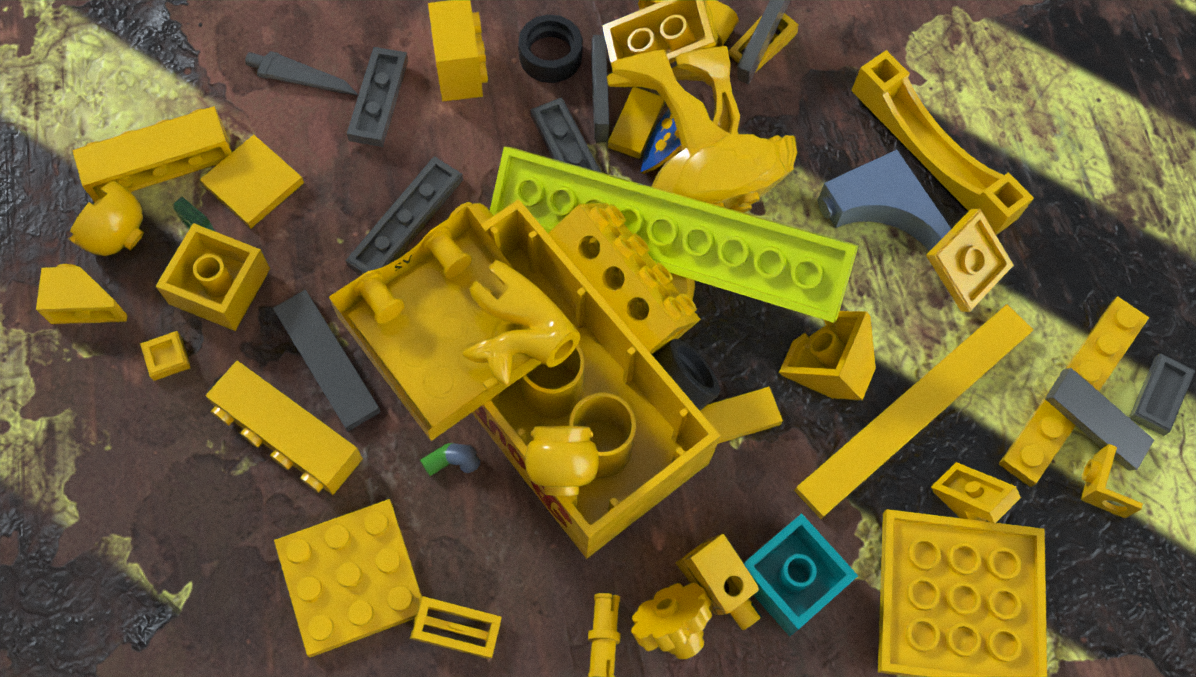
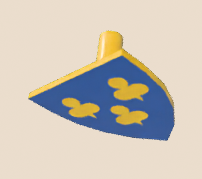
[641,108,681,174]

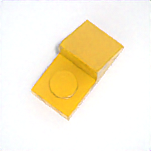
[931,462,1021,524]

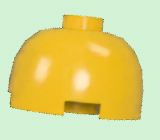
[69,181,144,256]

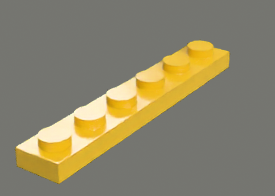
[999,296,1149,487]

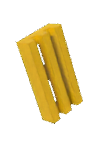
[410,596,502,659]

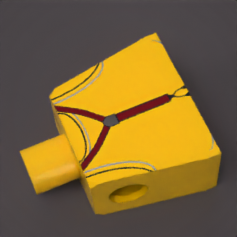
[676,534,762,630]

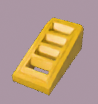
[728,13,799,73]

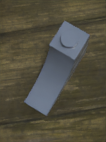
[817,150,951,251]

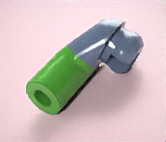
[420,443,480,476]

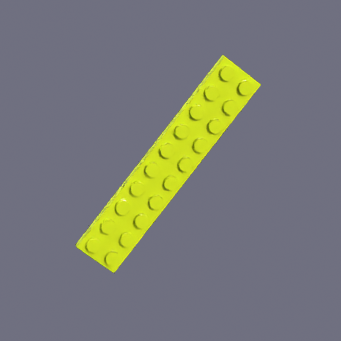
[490,147,859,323]

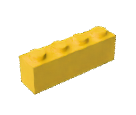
[72,106,232,202]
[205,360,363,495]

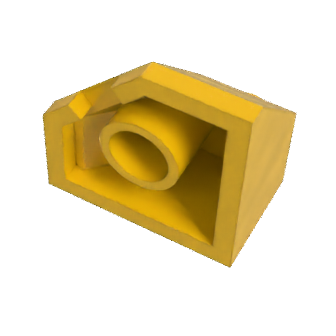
[779,311,876,400]

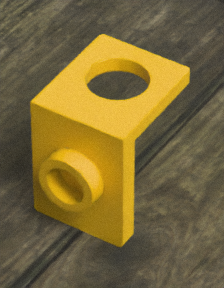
[1081,444,1143,518]

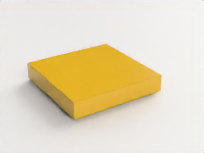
[200,134,304,229]
[926,209,1014,312]

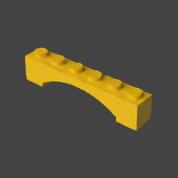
[852,50,1034,235]

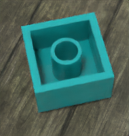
[743,513,858,637]

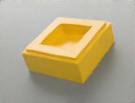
[140,331,191,381]

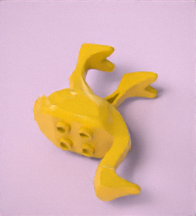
[607,46,797,301]

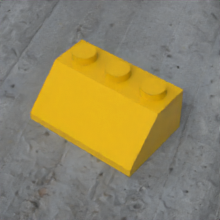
[602,0,718,71]

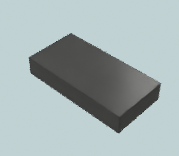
[1129,353,1195,436]

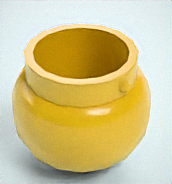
[525,426,599,496]

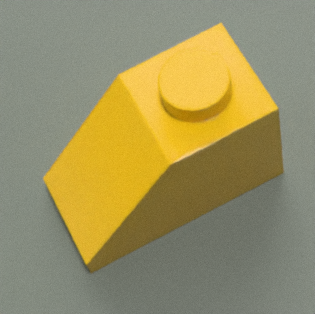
[36,264,127,324]

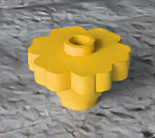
[631,583,712,659]

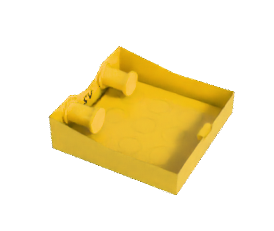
[329,207,541,441]

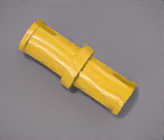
[588,593,621,677]

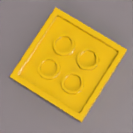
[274,499,428,658]

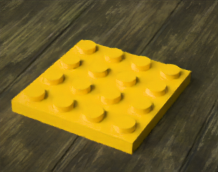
[878,509,1047,677]

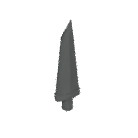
[245,51,358,95]

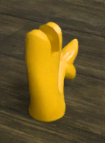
[462,260,581,385]

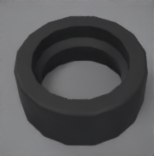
[518,14,583,83]
[652,339,720,411]

